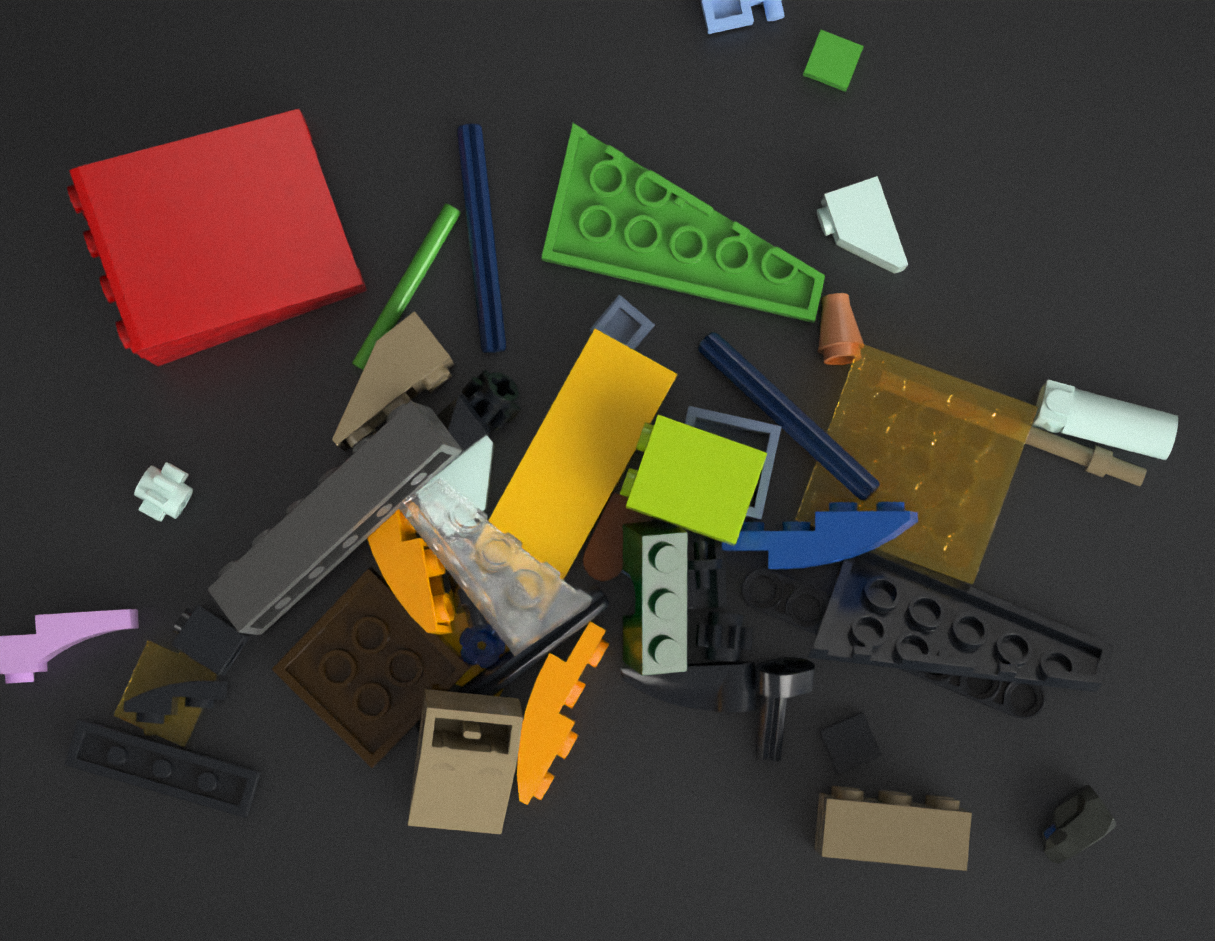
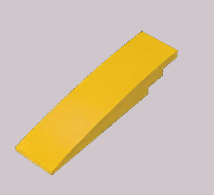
[441,329,678,697]

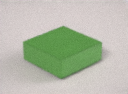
[803,30,864,92]

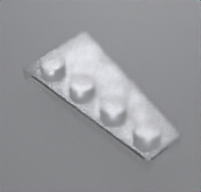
[399,477,593,656]

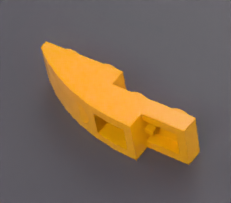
[367,499,455,635]
[517,621,610,805]

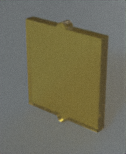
[114,640,218,747]

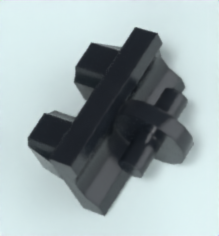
[680,527,727,609]

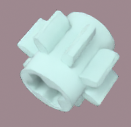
[134,462,193,522]

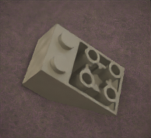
[332,311,455,452]
[407,689,523,834]

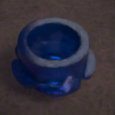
[459,622,506,668]

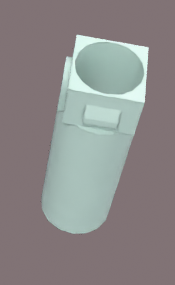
[1031,380,1178,460]

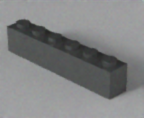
[208,401,463,635]

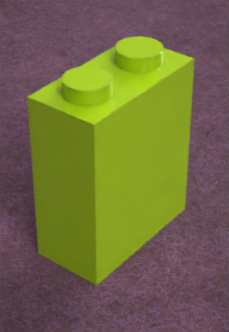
[620,415,767,546]

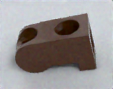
[583,492,653,582]

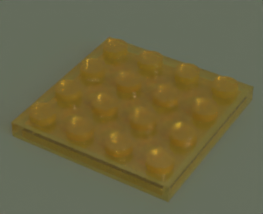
[795,343,1038,584]

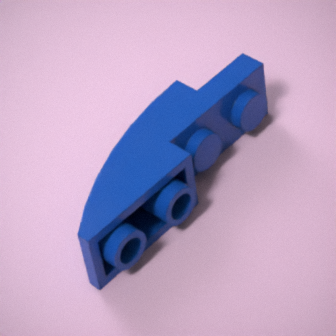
[722,502,918,570]

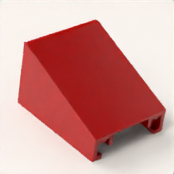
[67,109,367,367]

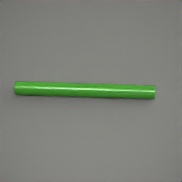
[352,203,461,370]

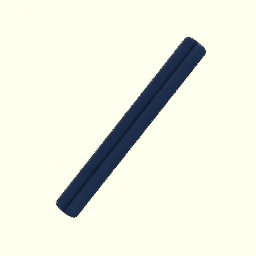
[457,124,506,353]
[698,332,880,501]

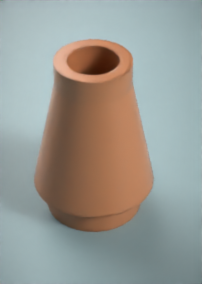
[818,293,865,365]

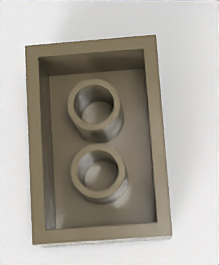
[814,786,972,871]

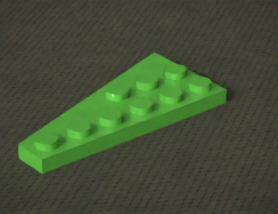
[541,123,825,323]

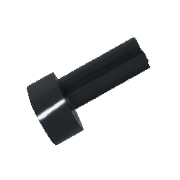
[754,657,815,762]

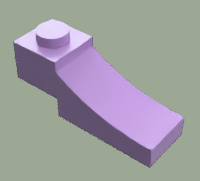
[0,609,139,684]

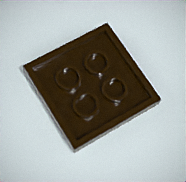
[272,567,472,768]

